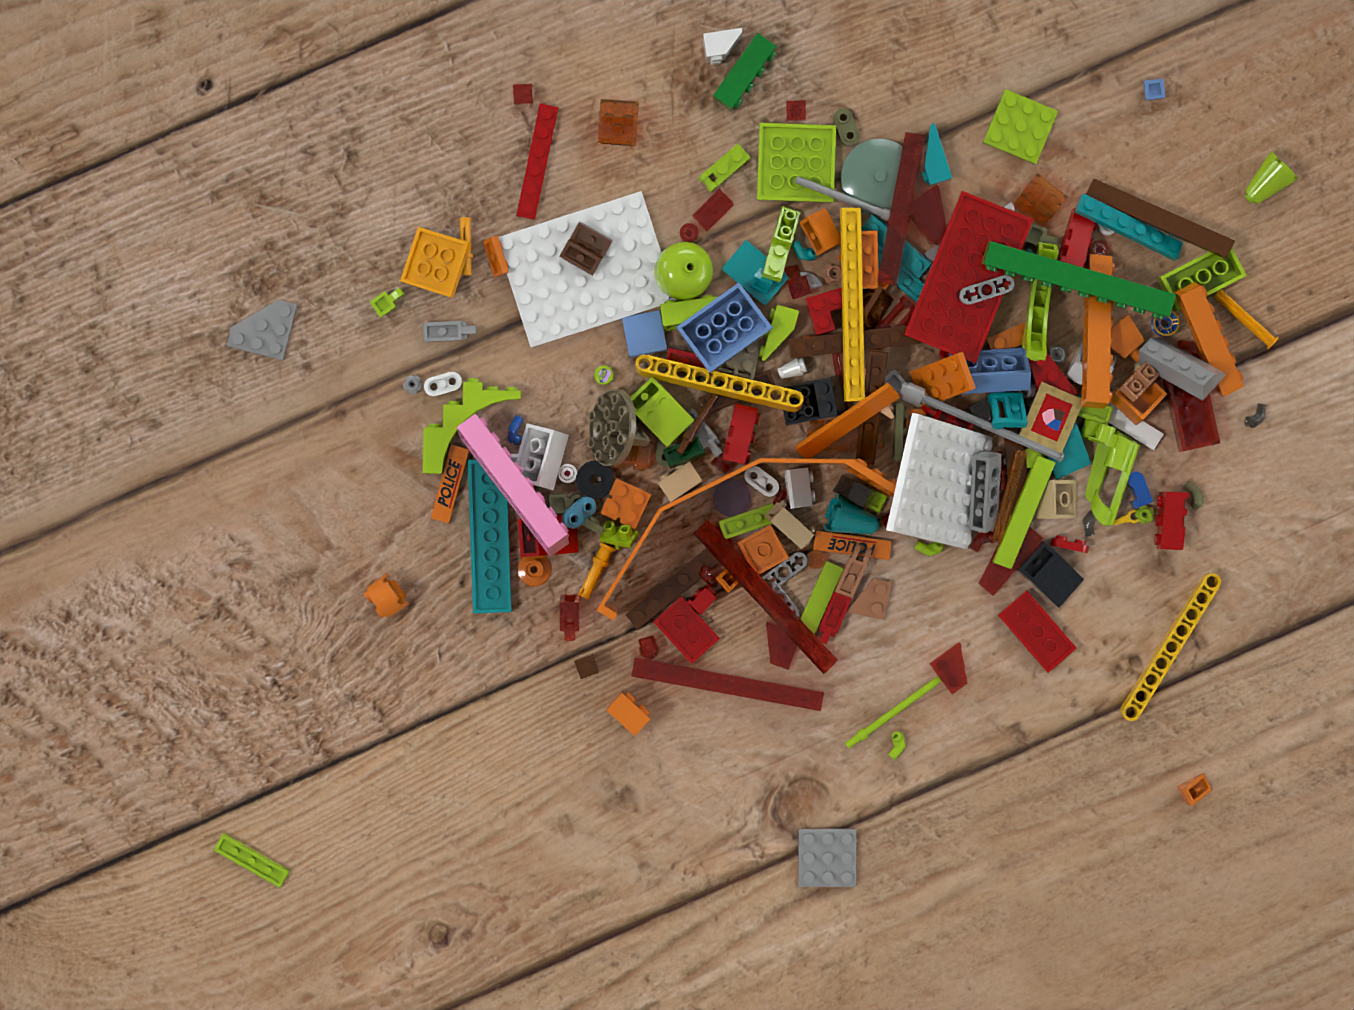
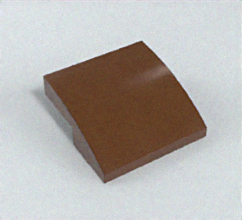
[559,221,613,276]

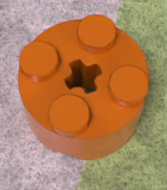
[364,573,409,618]

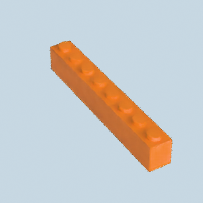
[1081,254,1115,409]

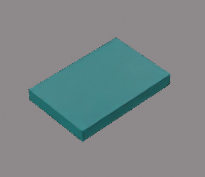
[721,240,790,306]

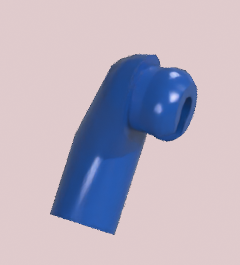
[508,415,524,445]

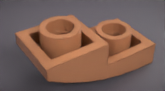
[1120,361,1160,402]

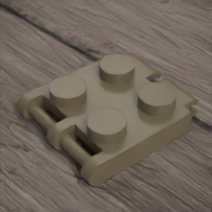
[716,339,761,380]

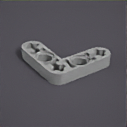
[759,552,807,623]

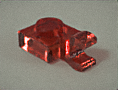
[785,264,812,300]

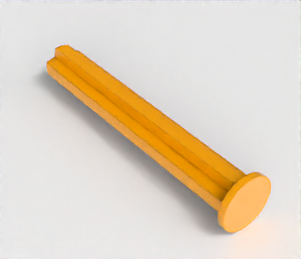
[1214,289,1278,349]

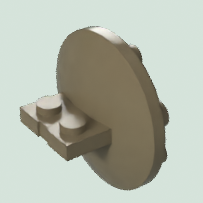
[588,389,650,467]

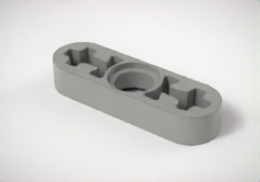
[959,275,1014,305]

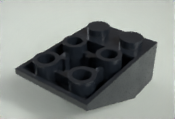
[783,376,846,426]
[1016,541,1084,608]

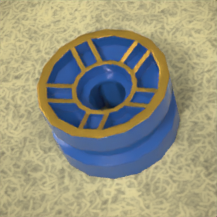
[1150,311,1180,337]

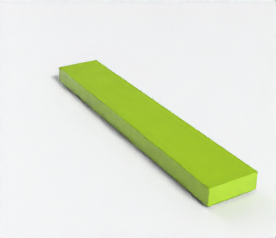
[993,455,1056,569]

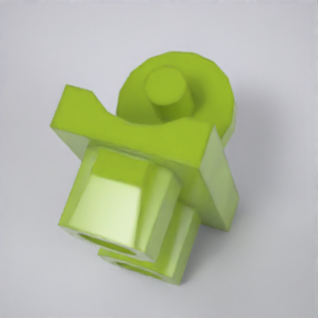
[599,521,639,551]

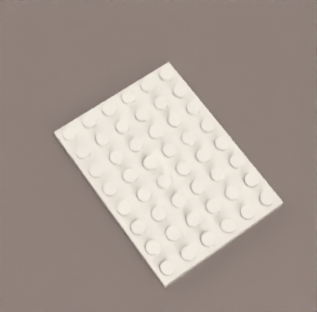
[498,191,677,348]
[886,413,993,549]

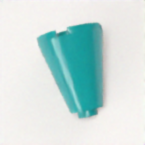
[824,494,879,535]

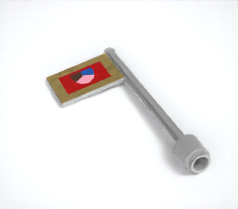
[898,382,1081,462]

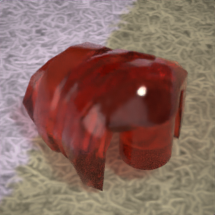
[638,635,660,659]

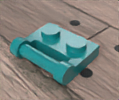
[987,392,1028,430]

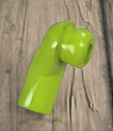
[914,540,943,557]
[888,731,906,760]

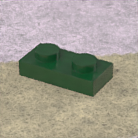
[663,436,706,469]

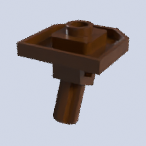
[863,286,894,329]

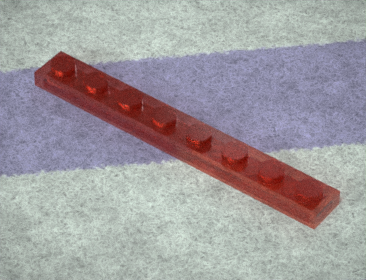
[877,132,925,286]

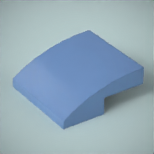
[622,310,667,358]

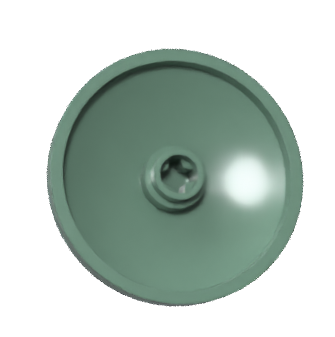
[841,139,918,216]

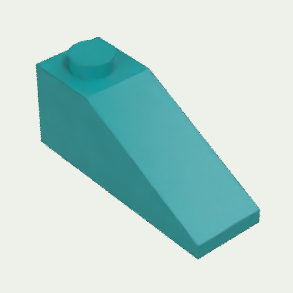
[921,123,952,187]

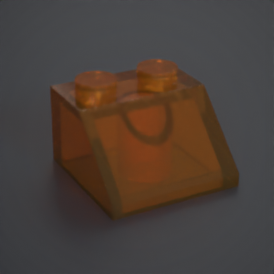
[598,99,639,146]

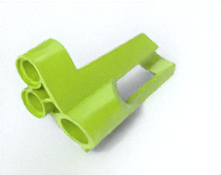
[1080,419,1140,527]

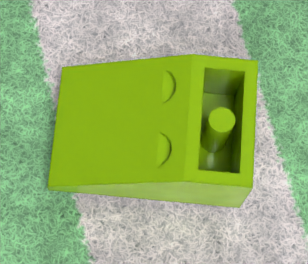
[630,377,695,448]

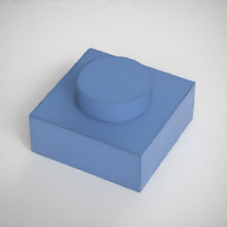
[1143,79,1165,101]

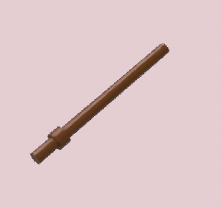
[676,368,733,455]

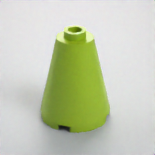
[1244,151,1298,204]

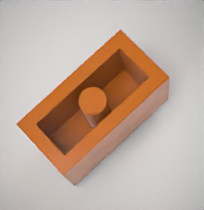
[799,208,841,256]

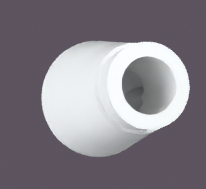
[778,358,808,379]

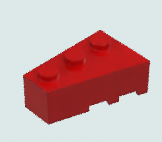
[1057,208,1097,268]
[1028,353,1077,396]
[721,403,760,465]
[1154,492,1189,550]

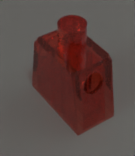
[560,595,580,641]

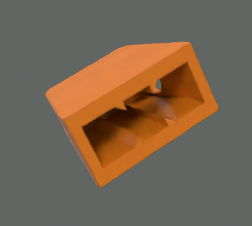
[1110,315,1144,363]

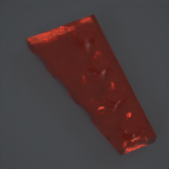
[978,526,1043,596]

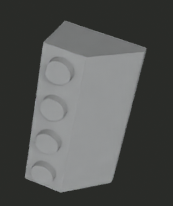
[1139,338,1226,400]

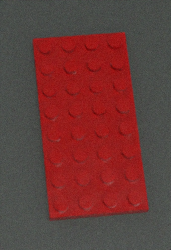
[904,191,1034,364]

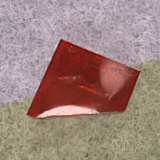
[766,621,801,670]
[929,642,968,695]

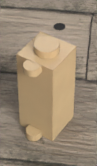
[765,500,815,549]

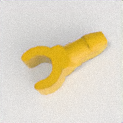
[1113,510,1139,525]

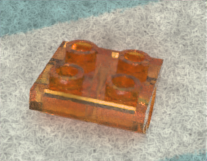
[1014,173,1068,226]

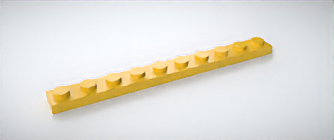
[840,208,865,402]

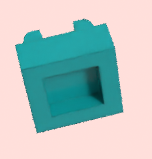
[749,268,773,294]

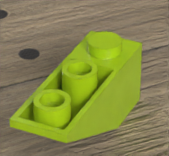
[660,295,718,331]
[759,305,799,362]

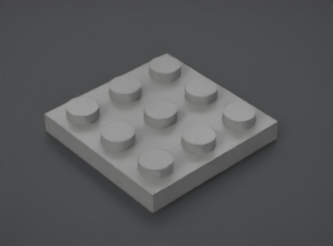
[798,828,856,887]

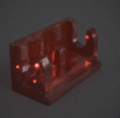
[692,188,734,232]

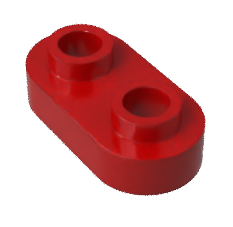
[1050,535,1089,554]

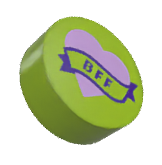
[594,365,614,385]

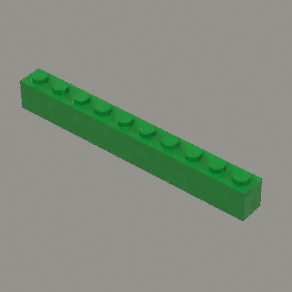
[981,241,1176,319]

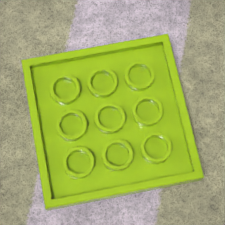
[757,123,836,203]

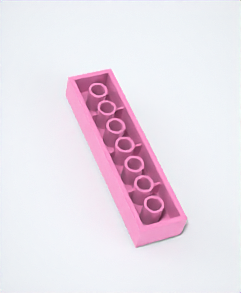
[457,414,569,557]

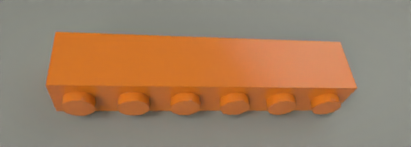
[1174,282,1244,397]

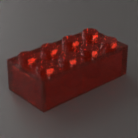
[1162,378,1220,452]

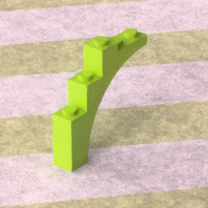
[1022,242,1058,361]
[423,378,522,474]

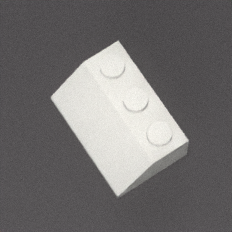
[516,423,569,490]

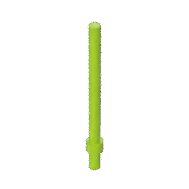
[845,676,942,749]

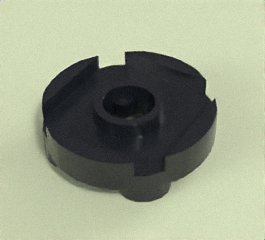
[576,461,614,499]

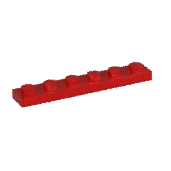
[516,103,559,220]

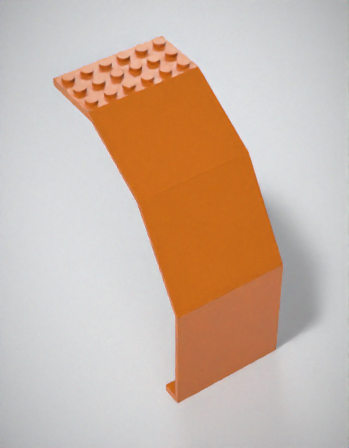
[597,458,897,621]

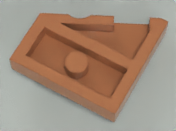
[847,578,892,620]

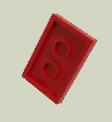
[653,596,720,664]

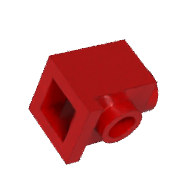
[687,585,716,615]

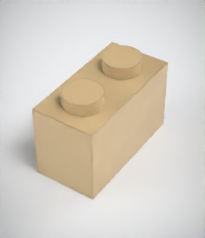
[658,462,702,502]

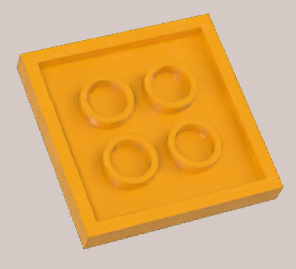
[400,227,471,298]

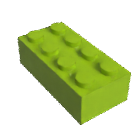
[1156,248,1247,312]

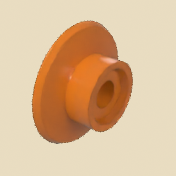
[517,556,552,587]

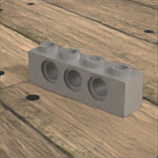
[969,451,1002,533]

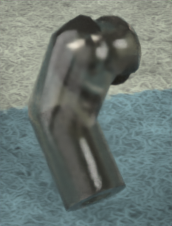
[1244,403,1267,428]
[1082,510,1097,537]

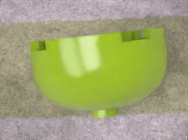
[654,242,713,301]

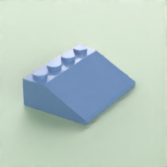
[676,283,773,373]

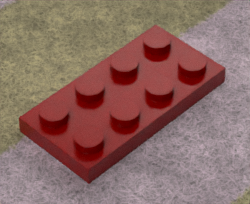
[997,590,1077,673]

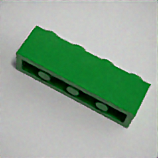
[713,33,777,111]

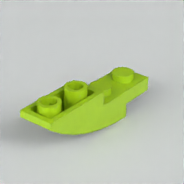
[761,206,801,282]

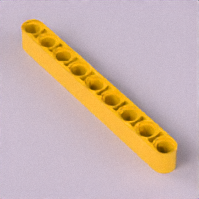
[636,355,803,412]
[1120,573,1221,721]

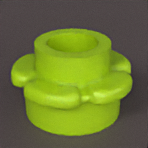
[1135,505,1154,524]

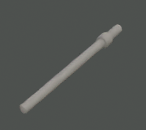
[795,176,905,225]

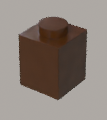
[574,653,599,679]

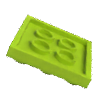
[982,89,1058,165]

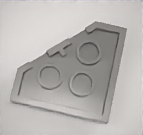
[227,300,298,360]

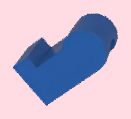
[1127,471,1153,509]

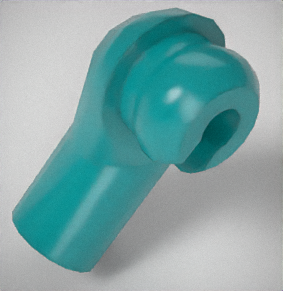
[791,240,817,261]

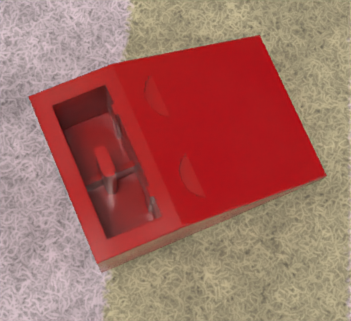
[517,515,579,557]

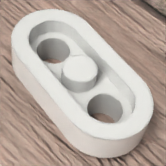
[424,372,462,397]
[744,466,779,497]

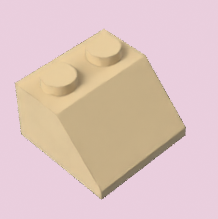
[1035,480,1077,519]

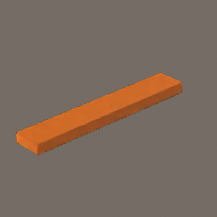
[795,383,900,459]

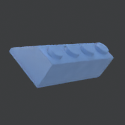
[949,348,1031,395]

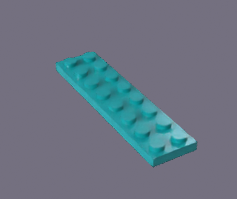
[468,460,512,613]

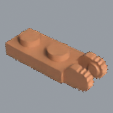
[834,543,872,598]

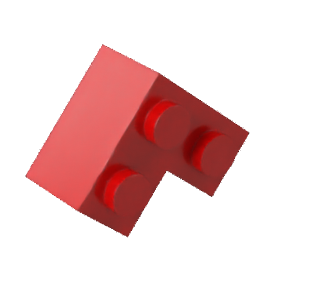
[805,287,842,336]

